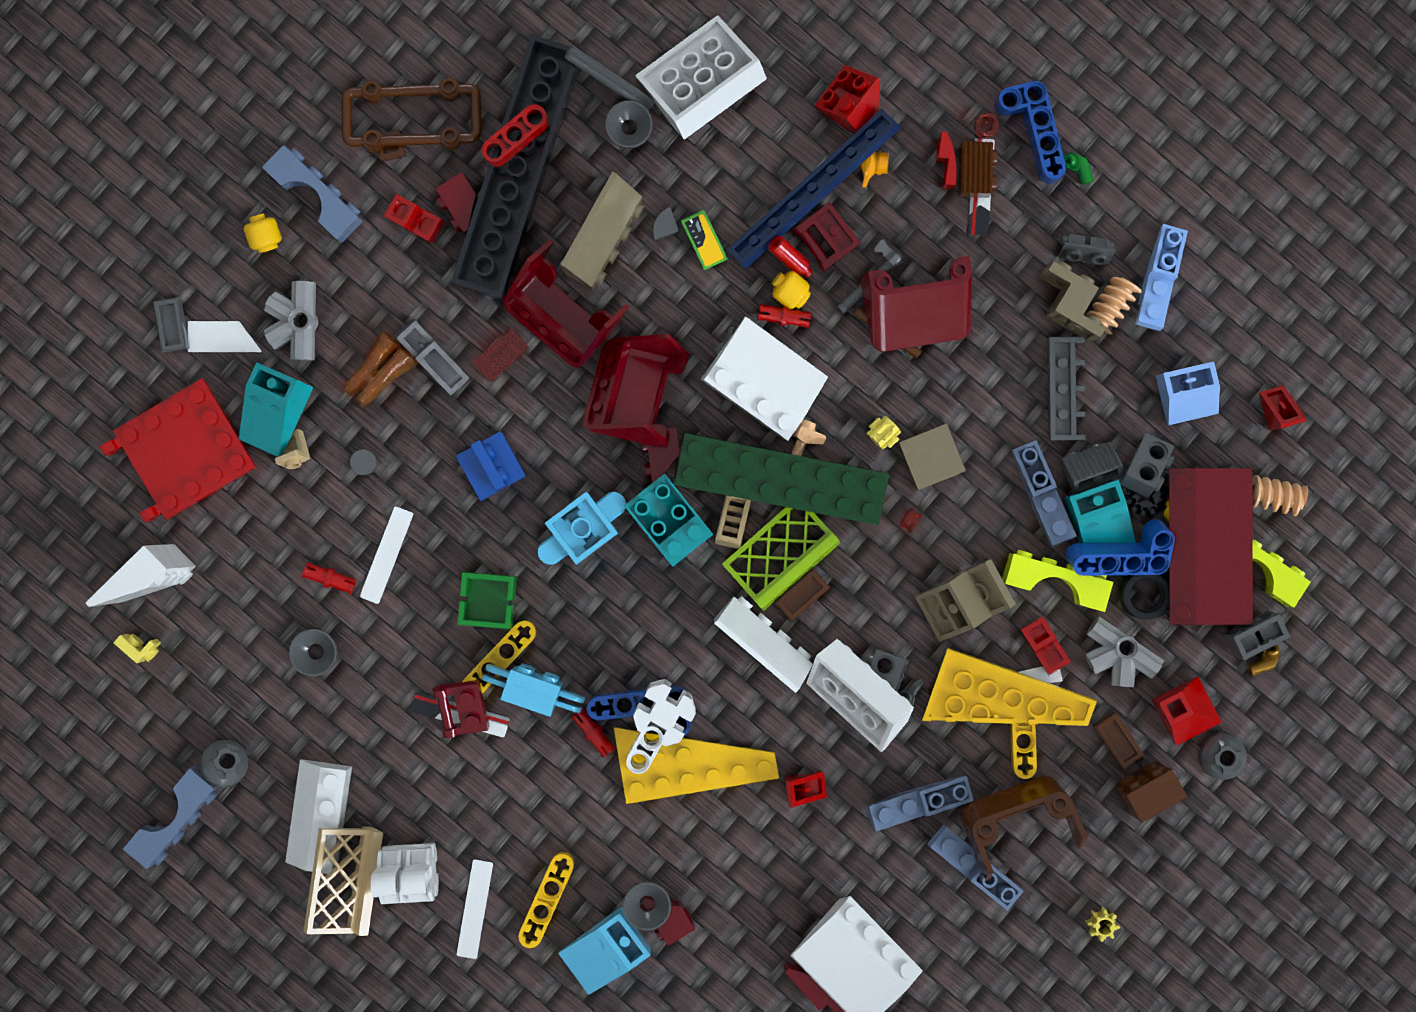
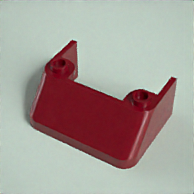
[503,239,629,368]

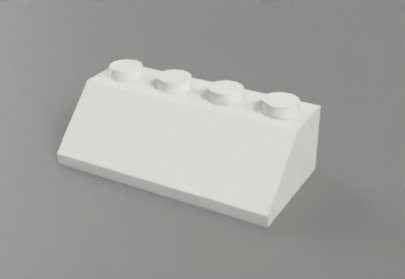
[806,639,914,752]
[285,759,352,874]

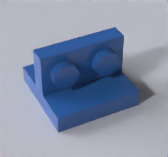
[456,431,526,501]

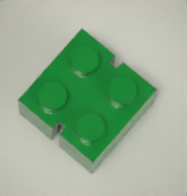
[458,572,517,629]

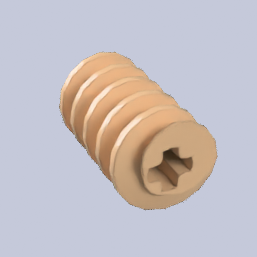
[1086,277,1142,334]
[1252,475,1308,516]

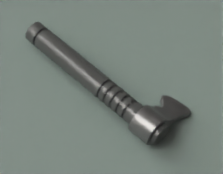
[837,239,903,314]

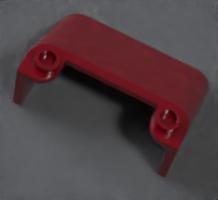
[860,256,972,352]
[583,334,689,446]

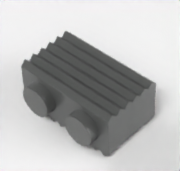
[1062,441,1123,494]

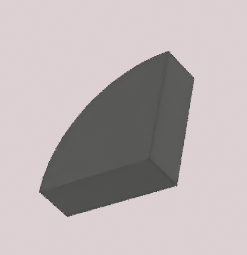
[653,207,679,241]

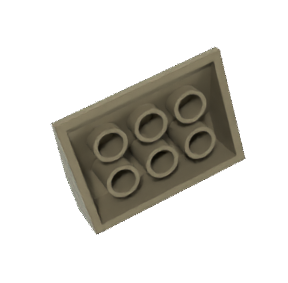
[561,171,644,290]

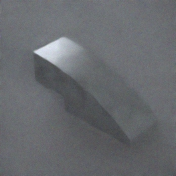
[395,318,469,395]

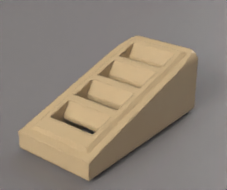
[715,495,751,549]

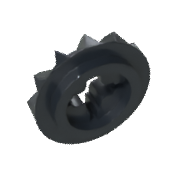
[1125,475,1167,515]

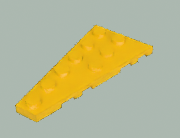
[922,648,1097,726]
[614,726,779,804]

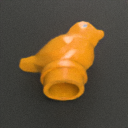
[859,151,889,188]

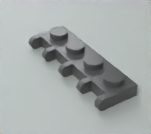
[1048,337,1086,441]

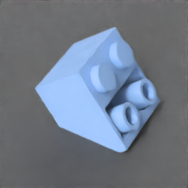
[1156,361,1220,425]

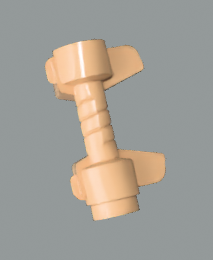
[792,419,826,455]

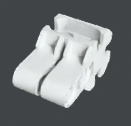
[626,679,696,774]
[371,843,439,904]

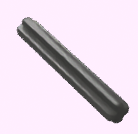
[565,46,654,111]

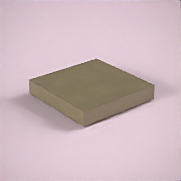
[898,424,966,490]

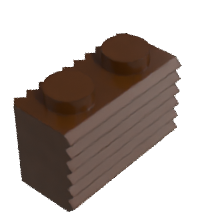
[958,141,998,198]

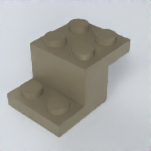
[1039,261,1106,342]
[915,559,1016,642]

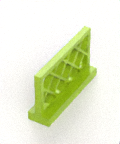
[722,507,840,611]

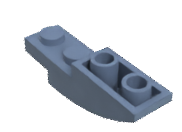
[1012,440,1077,547]
[866,776,974,832]
[927,824,1024,911]

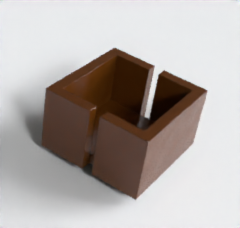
[1115,762,1188,823]

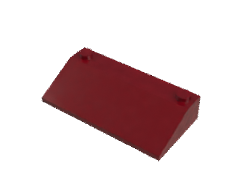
[1169,468,1253,625]

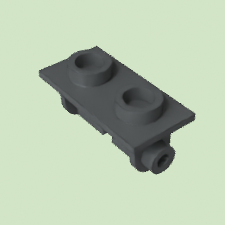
[1058,233,1116,265]

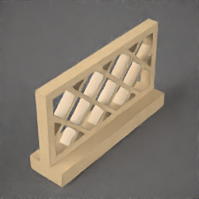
[303,827,383,936]

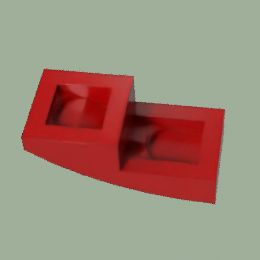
[935,131,956,190]
[384,194,445,244]
[1021,616,1071,676]

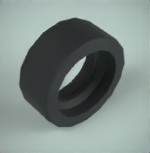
[1119,574,1170,620]

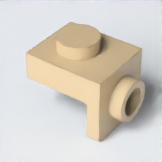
[275,429,310,469]

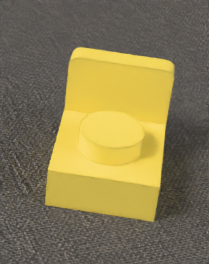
[114,634,161,663]

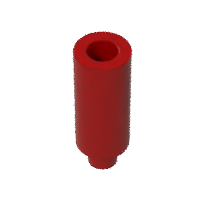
[768,236,812,278]

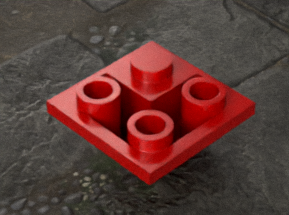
[815,65,880,133]
[1152,676,1221,746]

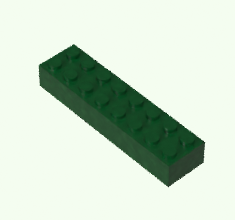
[673,432,889,525]

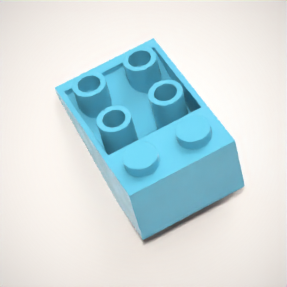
[558,907,651,995]

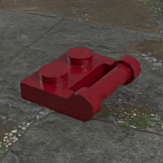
[793,202,861,272]
[432,680,490,738]

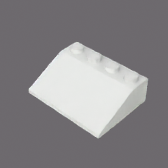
[635,15,767,139]
[700,317,828,441]
[86,544,196,607]
[714,596,813,693]
[790,896,923,1012]

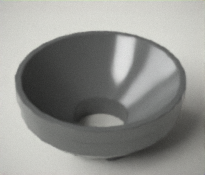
[605,101,652,149]
[289,629,338,676]
[1198,733,1247,780]
[199,740,248,788]
[623,882,671,931]

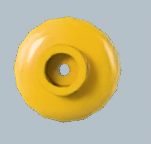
[243,213,282,253]
[772,271,811,309]

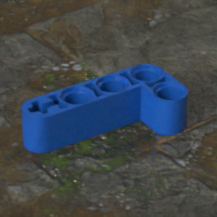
[995,81,1066,184]
[1065,519,1175,576]
[587,685,691,736]

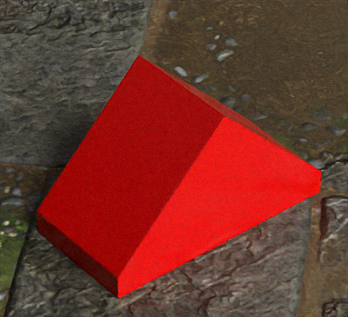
[1259,385,1306,430]
[784,772,827,808]

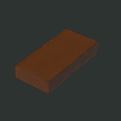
[775,568,830,621]
[1093,712,1144,770]

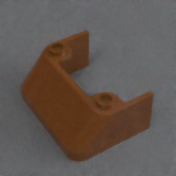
[961,776,1088,881]

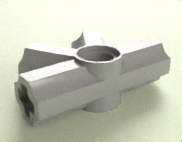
[264,281,319,361]
[1085,616,1164,687]

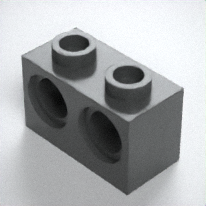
[1120,433,1175,498]
[1223,611,1290,660]
[867,649,909,693]

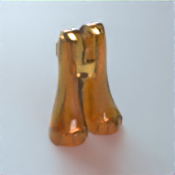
[344,330,420,407]

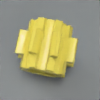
[867,416,901,450]
[1085,907,1120,942]

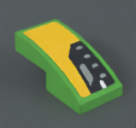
[680,209,727,270]

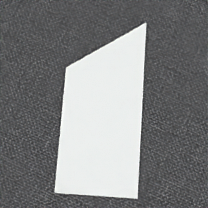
[188,321,262,352]

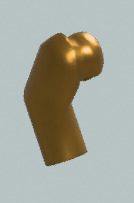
[1247,644,1281,676]

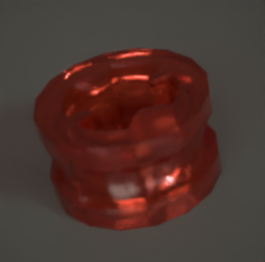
[974,113,999,138]
[899,507,922,533]

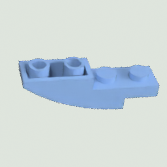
[1136,224,1188,331]

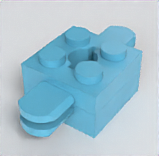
[538,492,626,565]
[482,663,585,717]

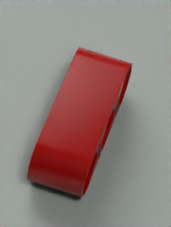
[482,104,548,167]

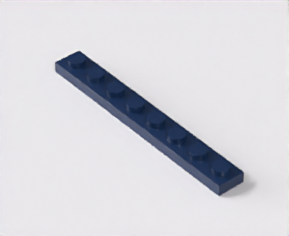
[728,109,900,269]

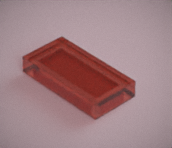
[473,328,529,382]

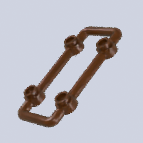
[341,78,482,153]

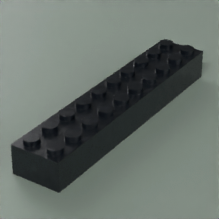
[451,34,580,301]

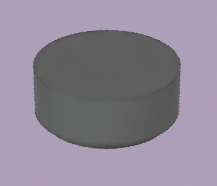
[350,449,377,475]

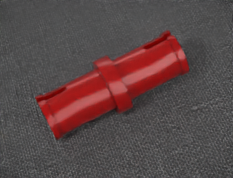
[757,304,811,328]
[302,562,357,594]
[571,707,616,758]

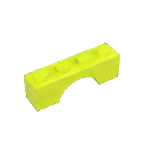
[1253,539,1311,608]
[1002,550,1113,612]

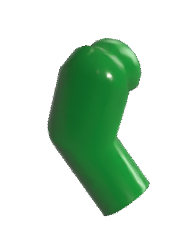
[1064,152,1094,185]

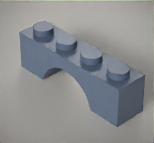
[262,145,363,243]
[123,765,218,869]

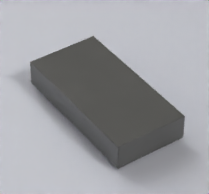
[153,297,190,353]

